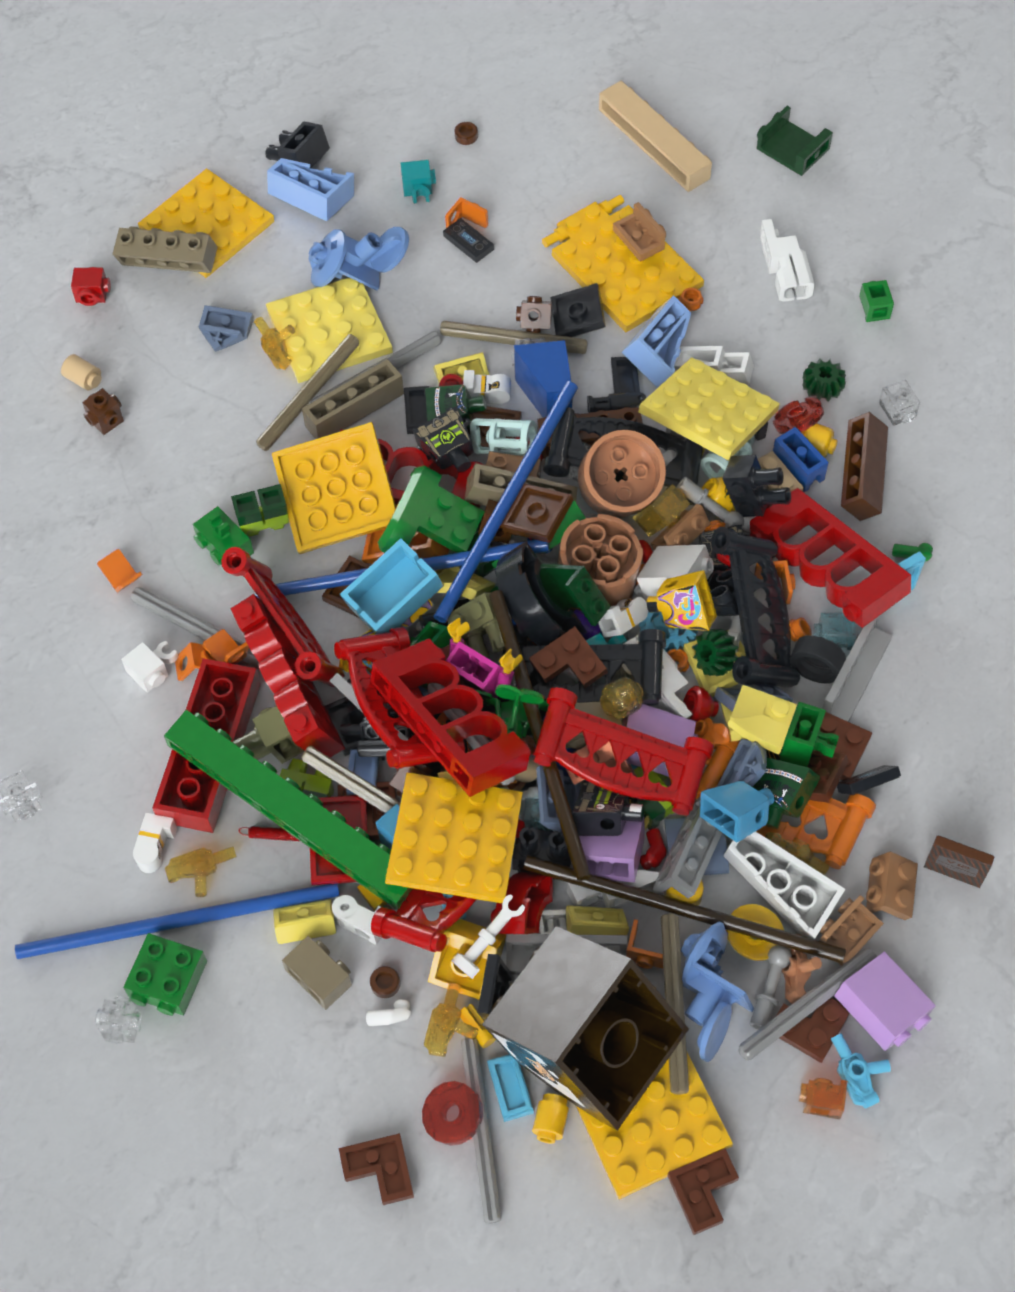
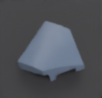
[198,305,254,352]
[717,739,767,787]

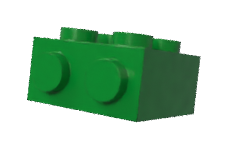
[123,933,207,1016]

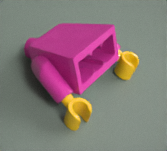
[446,618,523,698]

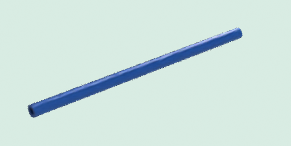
[434,381,578,623]
[255,540,549,598]
[15,884,340,959]

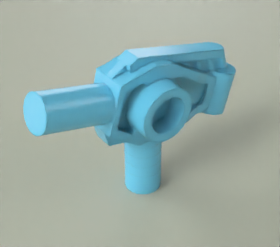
[831,1033,891,1109]

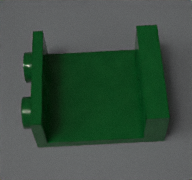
[756,105,833,176]
[540,563,611,626]

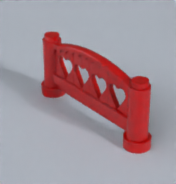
[221,547,345,687]
[334,627,465,769]
[533,687,714,816]
[371,818,525,952]

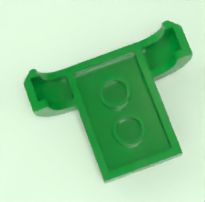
[377,465,484,553]

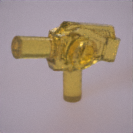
[254,317,295,370]
[765,832,829,875]
[165,847,237,897]
[424,983,478,1057]

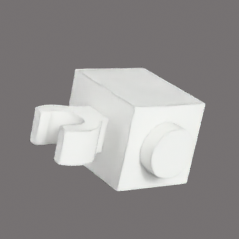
[121,641,179,693]

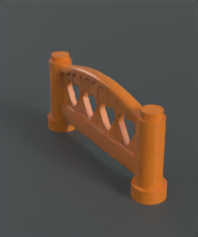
[696,741,876,870]

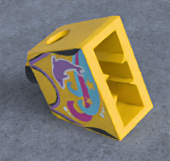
[647,570,717,631]

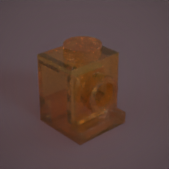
[799,1078,847,1120]

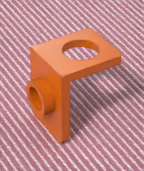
[445,197,488,228]
[97,549,143,593]
[754,560,795,605]
[203,629,249,664]
[175,642,214,681]
[626,919,663,969]

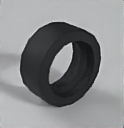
[789,636,846,684]

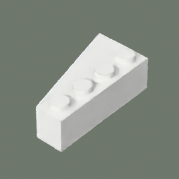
[723,831,845,940]

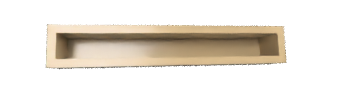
[599,81,712,192]

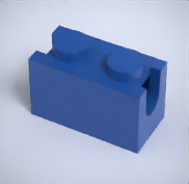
[773,427,829,492]

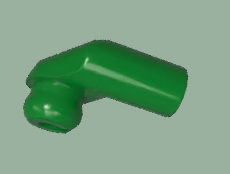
[892,543,933,562]

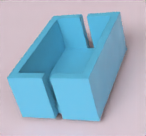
[340,539,443,634]

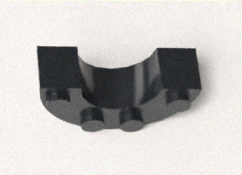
[495,541,587,646]

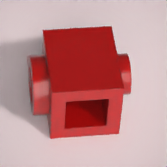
[71,267,111,306]

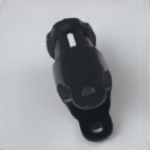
[587,392,646,413]

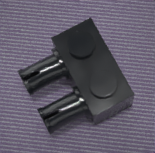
[265,121,330,168]
[722,455,791,517]
[512,827,572,880]

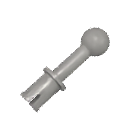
[676,477,744,528]
[749,945,792,1030]

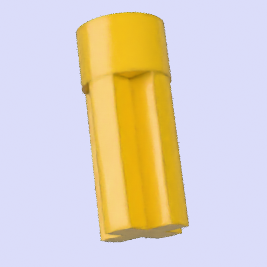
[458,1003,496,1049]

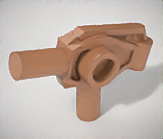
[782,934,822,1004]

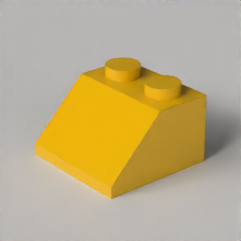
[428,919,506,1000]

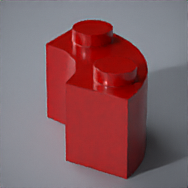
[491,872,553,934]

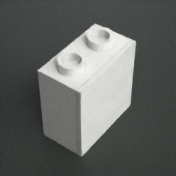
[637,545,714,602]

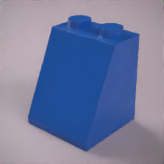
[514,340,573,418]

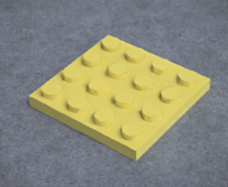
[266,277,393,383]
[638,357,780,461]

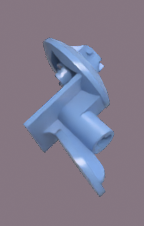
[308,227,409,290]
[681,922,754,1062]

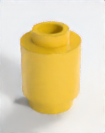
[532,1093,569,1144]

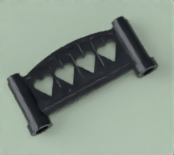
[543,407,703,505]
[711,527,800,688]
[500,629,667,706]

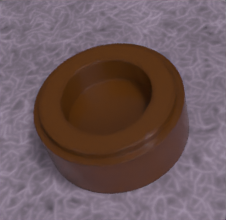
[454,122,478,145]
[370,966,400,998]

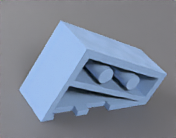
[267,158,354,221]
[622,295,691,388]

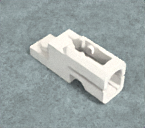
[760,219,815,301]
[622,635,692,719]

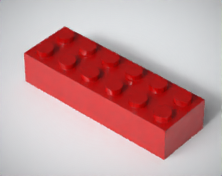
[152,658,261,833]

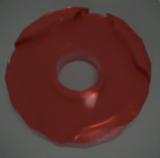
[773,397,824,434]
[422,1081,483,1146]

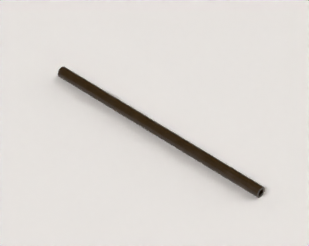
[489,590,592,881]
[523,855,846,964]

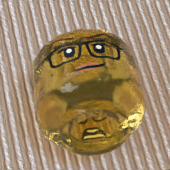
[600,677,643,719]

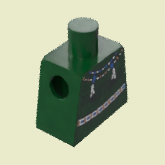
[425,385,487,429]
[754,758,820,829]

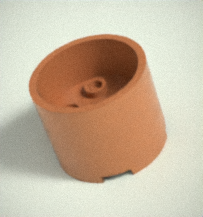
[578,430,666,518]
[557,514,643,611]

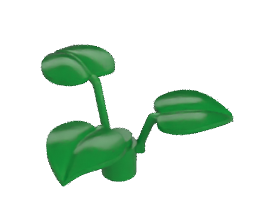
[474,684,549,740]

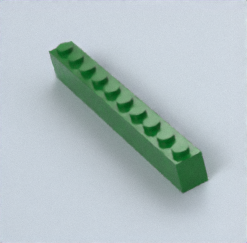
[164,710,413,910]

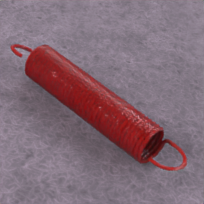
[239,826,300,842]

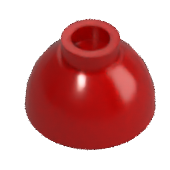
[683,685,719,722]

